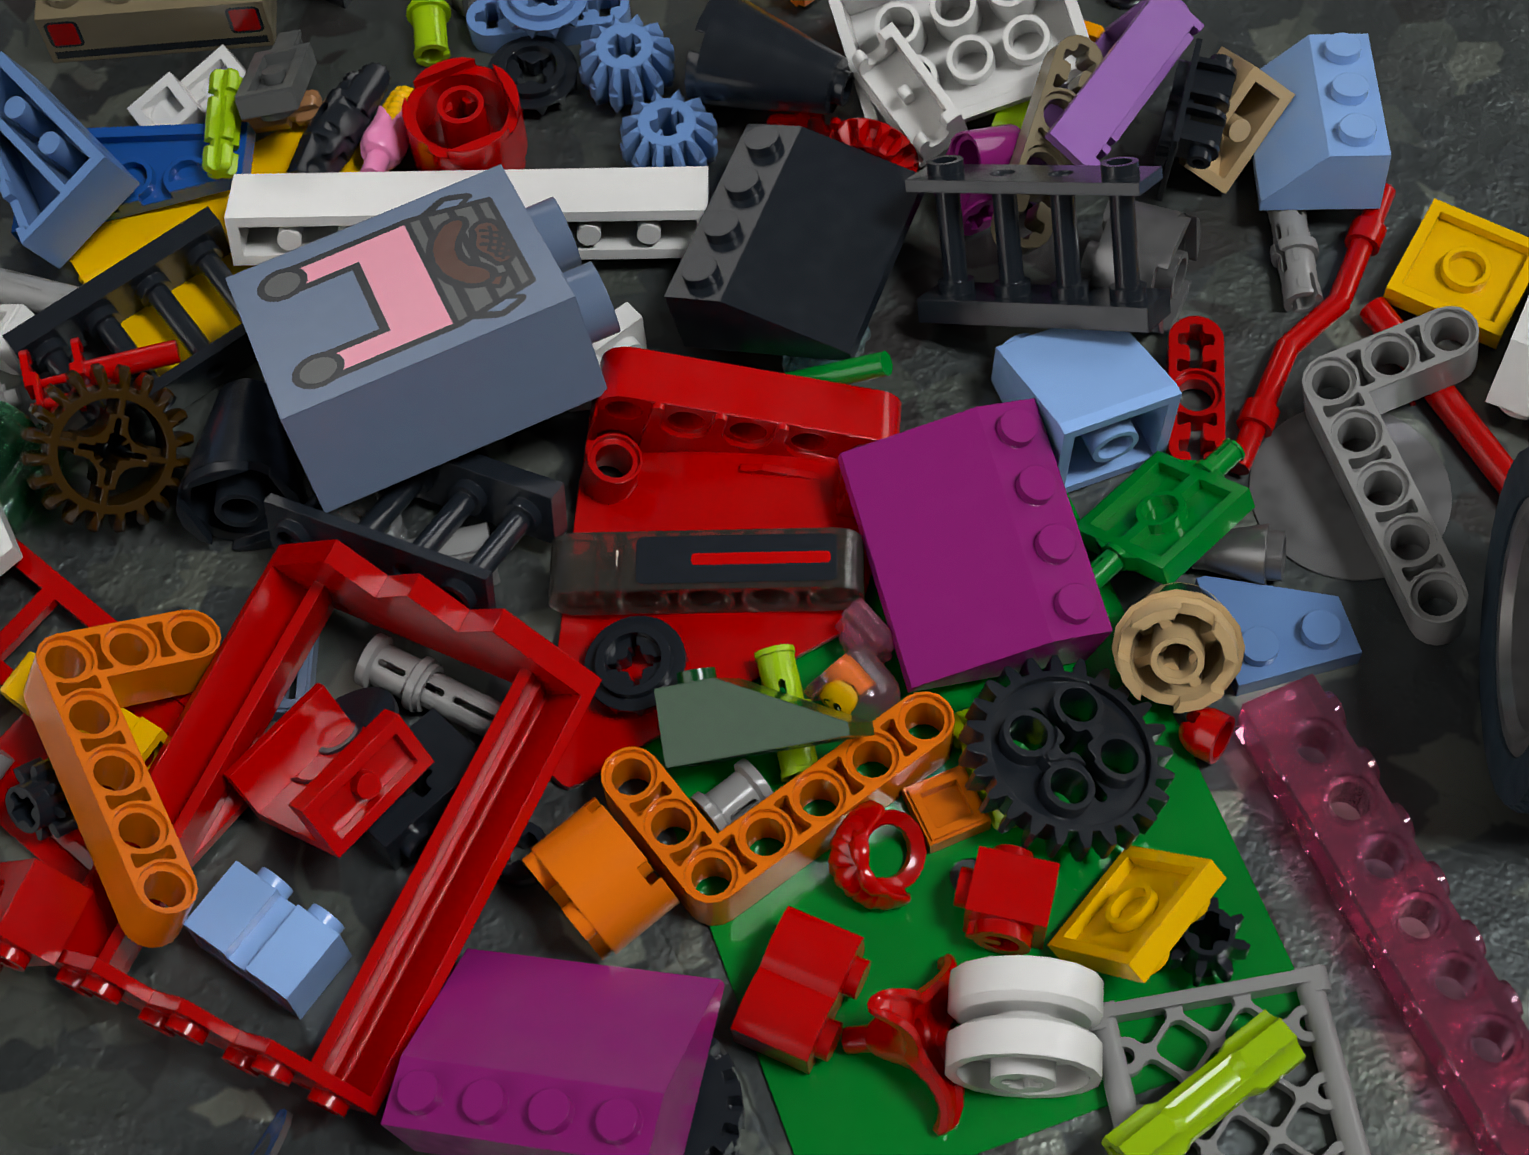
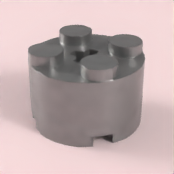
[1081,201,1201,334]

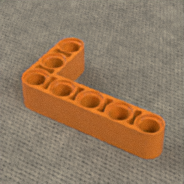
[23,610,222,948]
[601,691,955,926]

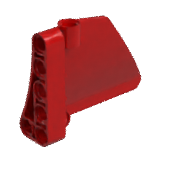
[551,346,902,791]

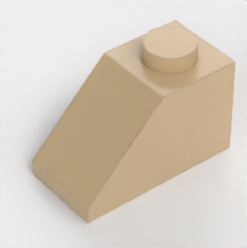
[1179,46,1295,194]

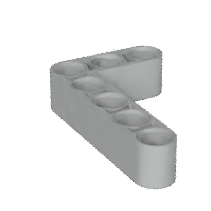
[1302,306,1479,646]

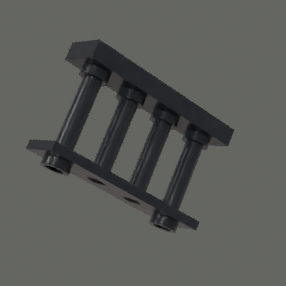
[905,155,1171,333]
[2,206,257,464]
[264,452,568,609]

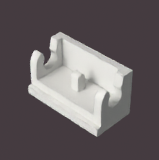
[852,22,968,167]

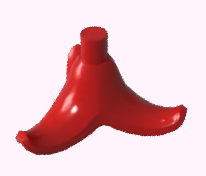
[841,954,965,1136]

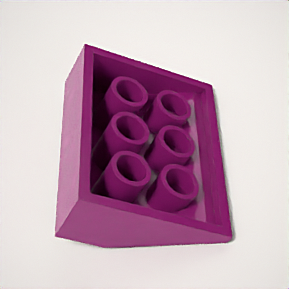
[837,398,1113,693]
[381,948,725,1155]

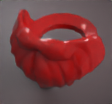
[828,800,927,910]

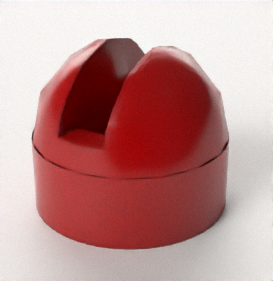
[1178,707,1235,764]

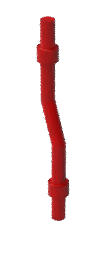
[1230,183,1396,475]

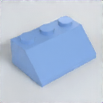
[1252,33,1391,211]

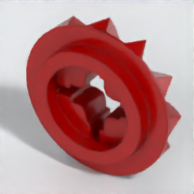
[829,118,919,172]

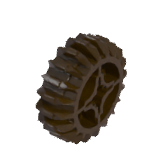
[20,363,194,533]

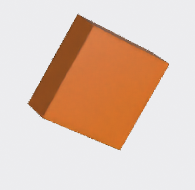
[902,765,991,854]

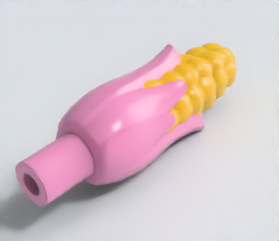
[360,85,414,172]

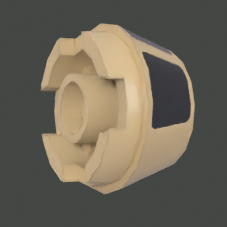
[1112,582,1245,713]

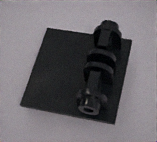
[1152,38,1237,201]

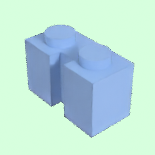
[184,860,352,1020]

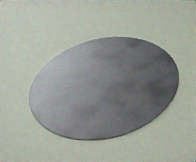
[1249,411,1452,581]

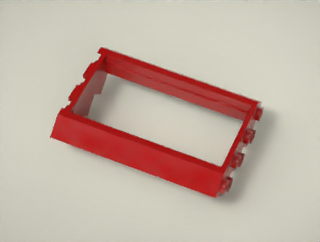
[54,539,602,1118]

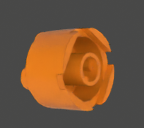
[522,797,680,960]

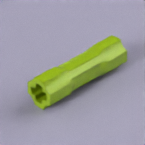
[1101,1010,1306,1155]

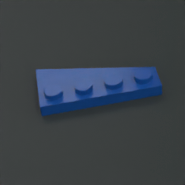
[11,122,256,244]

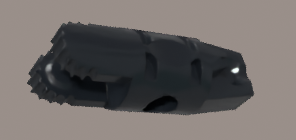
[286,62,391,173]

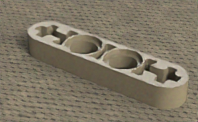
[990,35,1103,256]

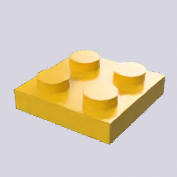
[1383,198,1529,349]
[1048,845,1227,984]

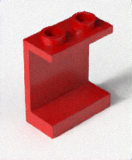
[223,683,434,858]

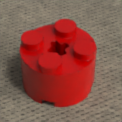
[402,57,528,171]

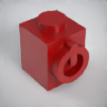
[953,844,1060,955]

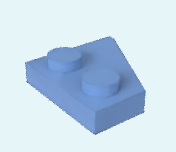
[1194,576,1362,696]

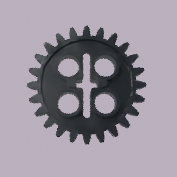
[958,655,1175,862]

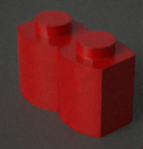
[731,906,871,1074]

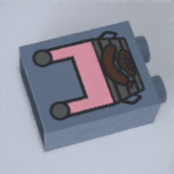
[225,164,621,513]

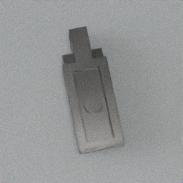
[235,29,317,121]

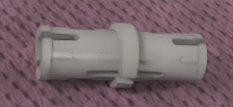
[1267,210,1323,313]

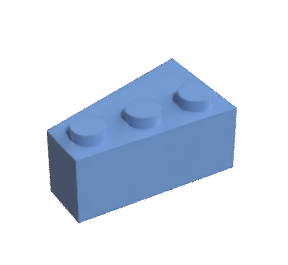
[0,51,140,269]

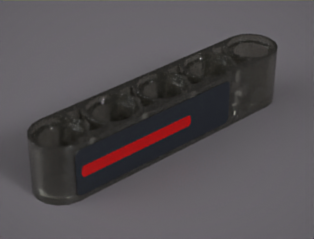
[548,527,865,615]

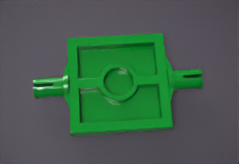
[1077,438,1255,591]

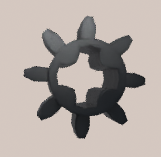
[5,757,79,841]
[1167,897,1250,987]

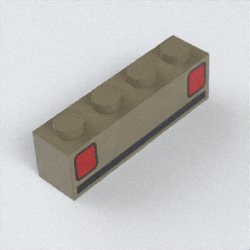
[34,0,277,63]

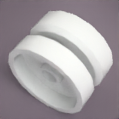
[945,955,1104,1098]

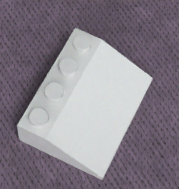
[828,0,1090,125]

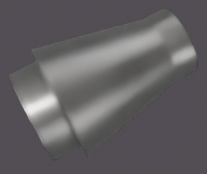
[1192,523,1287,586]

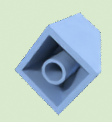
[991,328,1182,493]

